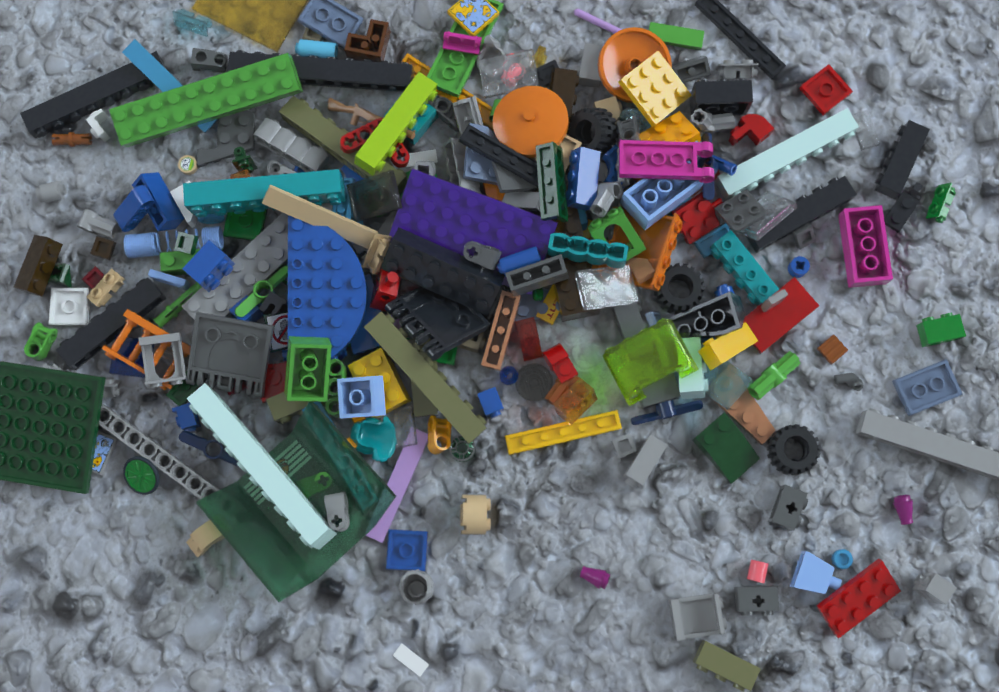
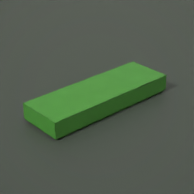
[649,22,704,50]

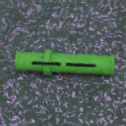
[153,282,202,328]

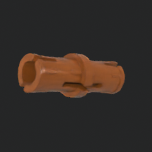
[51,132,92,147]

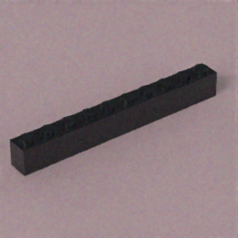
[227,50,415,92]

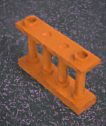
[102,309,191,390]

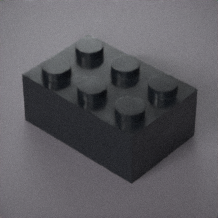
[690,78,753,116]

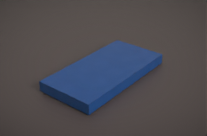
[351,273,382,356]

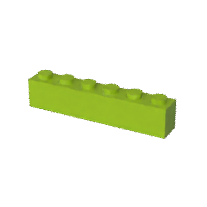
[354,72,438,176]

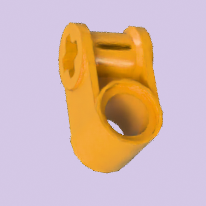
[427,415,452,455]

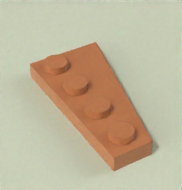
[705,364,776,445]

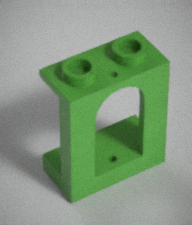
[588,206,646,269]

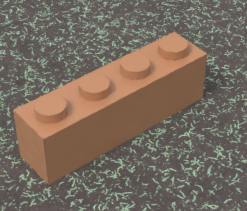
[481,290,521,372]

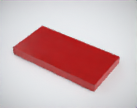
[743,277,819,354]

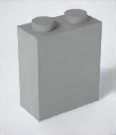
[622,434,667,488]

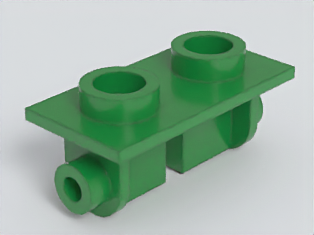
[926,183,956,223]

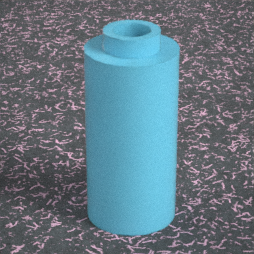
[295,39,338,58]

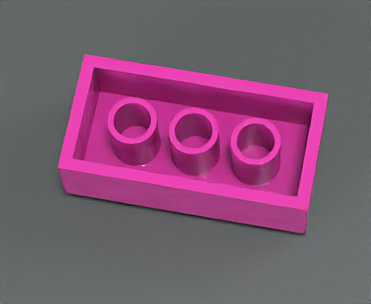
[838,205,893,288]

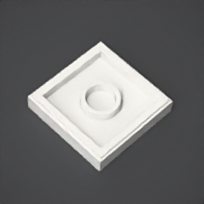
[48,288,91,326]

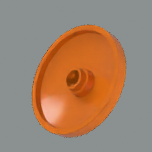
[598,27,672,103]
[493,86,569,158]

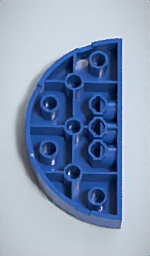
[288,216,367,360]

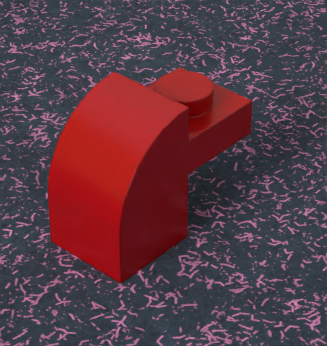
[728,114,774,146]
[542,343,578,385]

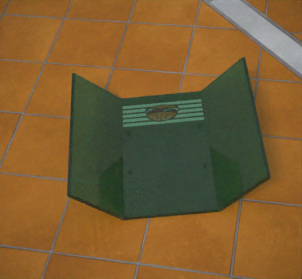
[196,401,396,603]

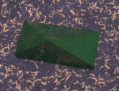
[48,263,72,288]

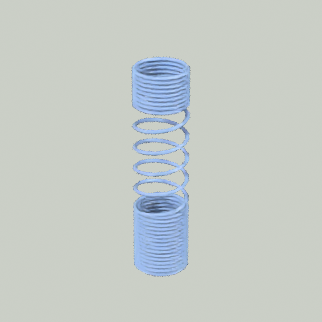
[124,226,224,259]

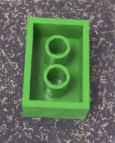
[284,336,332,402]

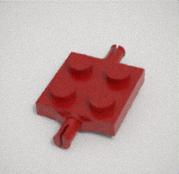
[671,192,723,245]

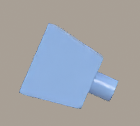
[789,551,842,594]

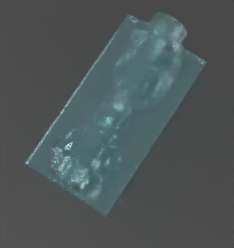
[172,9,212,37]

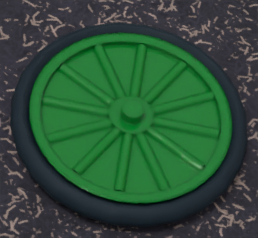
[123,456,160,495]

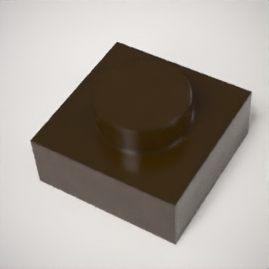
[90,236,117,261]

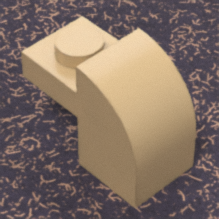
[186,514,232,558]

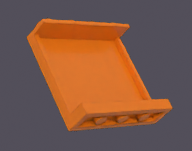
[591,207,682,291]

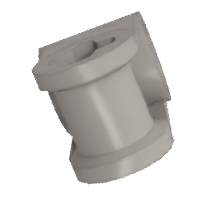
[324,492,350,532]

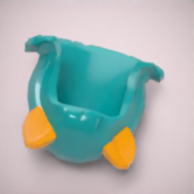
[343,416,398,462]

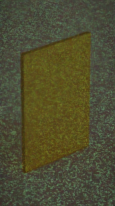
[192,0,308,52]

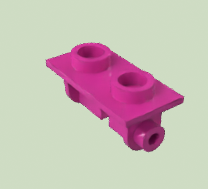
[442,31,482,55]

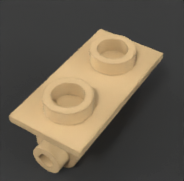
[361,233,392,274]
[87,268,125,308]

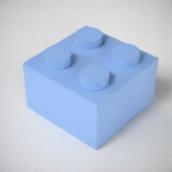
[337,376,386,419]

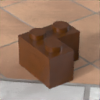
[344,19,391,62]

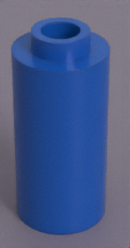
[497,246,542,277]

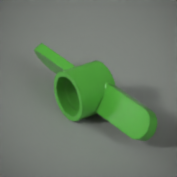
[235,266,288,317]

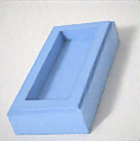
[148,269,191,290]

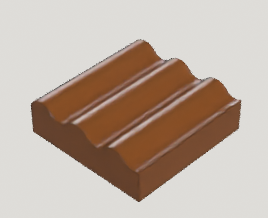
[817,334,848,365]

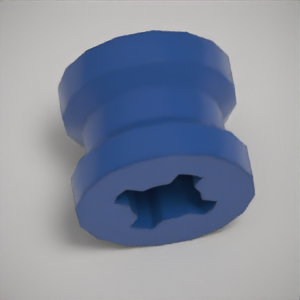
[788,256,810,278]

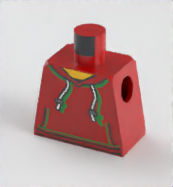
[370,269,400,312]

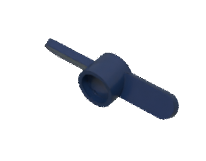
[697,132,718,201]
[631,400,703,425]
[179,430,240,468]

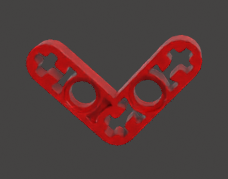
[340,118,410,168]

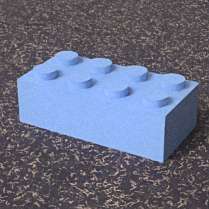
[620,161,703,230]

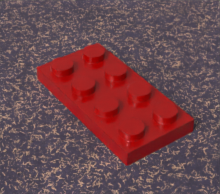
[816,559,901,639]

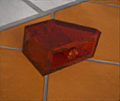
[515,317,543,362]

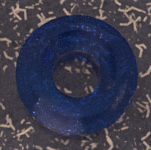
[500,366,519,385]

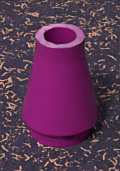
[893,495,913,525]
[580,566,611,589]

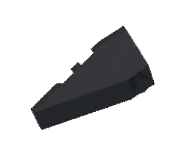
[663,292,745,339]

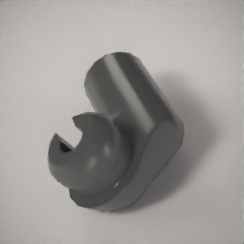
[834,373,864,391]

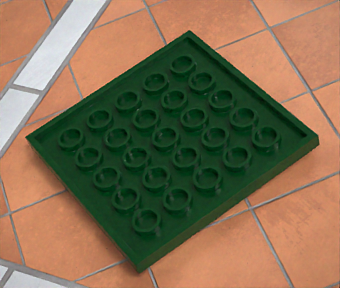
[0,361,106,494]

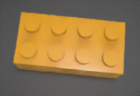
[618,111,701,182]

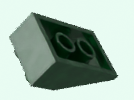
[692,412,760,484]

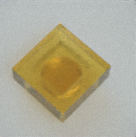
[531,45,548,69]

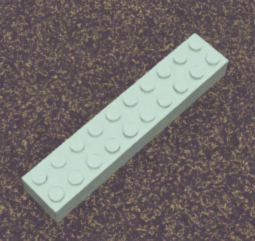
[187,383,337,550]

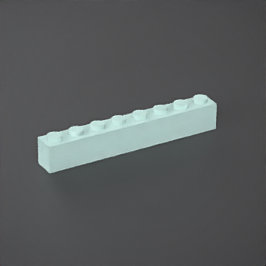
[715,108,859,200]

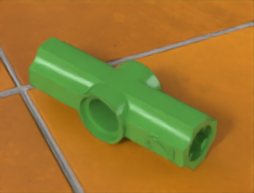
[747,351,800,400]

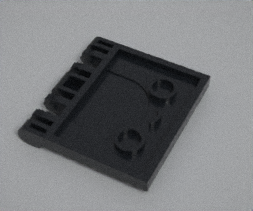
[385,286,491,361]

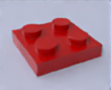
[799,64,853,116]

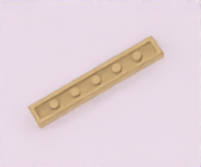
[262,185,378,249]

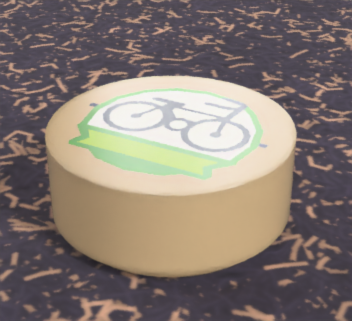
[178,155,198,175]

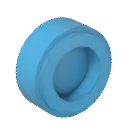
[831,549,853,569]

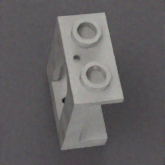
[138,333,186,388]

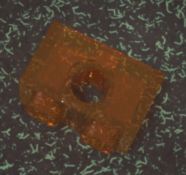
[553,378,598,426]

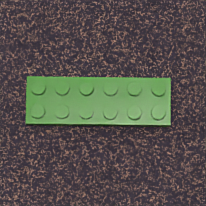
[427,0,504,98]

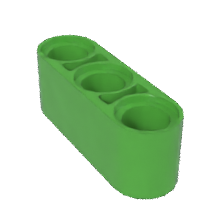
[326,359,347,418]

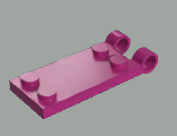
[619,140,715,183]

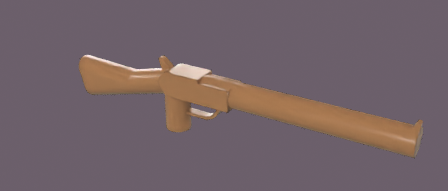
[327,98,415,139]

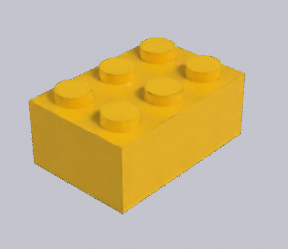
[347,348,412,418]

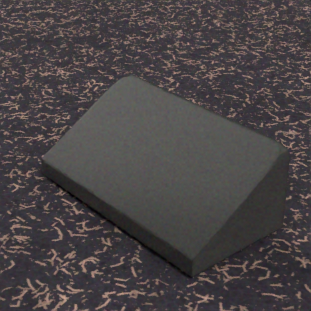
[672,56,711,83]

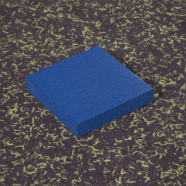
[386,529,428,571]

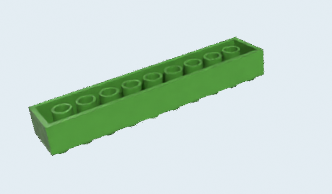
[109,53,303,147]

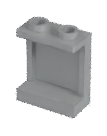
[668,593,727,641]

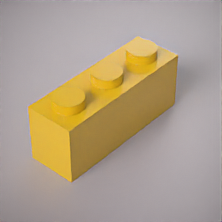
[698,322,758,371]

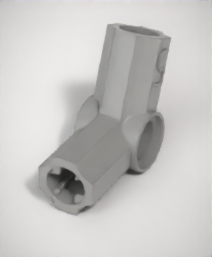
[691,108,735,136]

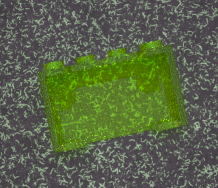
[603,319,699,406]

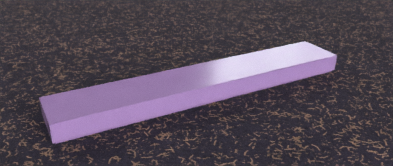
[365,427,428,543]

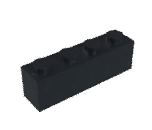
[874,120,930,199]

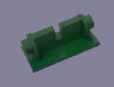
[232,147,258,175]

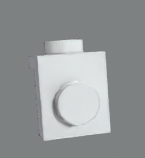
[86,109,110,142]

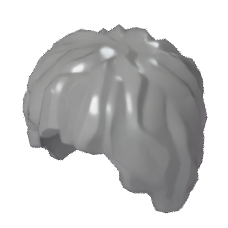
[399,569,434,605]

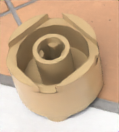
[460,494,491,535]

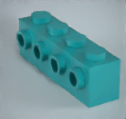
[710,230,779,306]

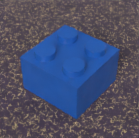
[182,240,235,292]

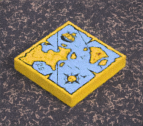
[447,0,499,36]

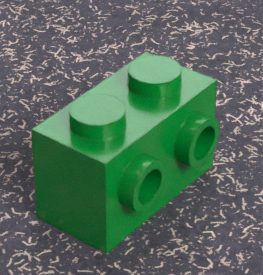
[916,312,966,348]

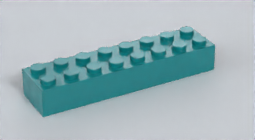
[183,169,346,218]

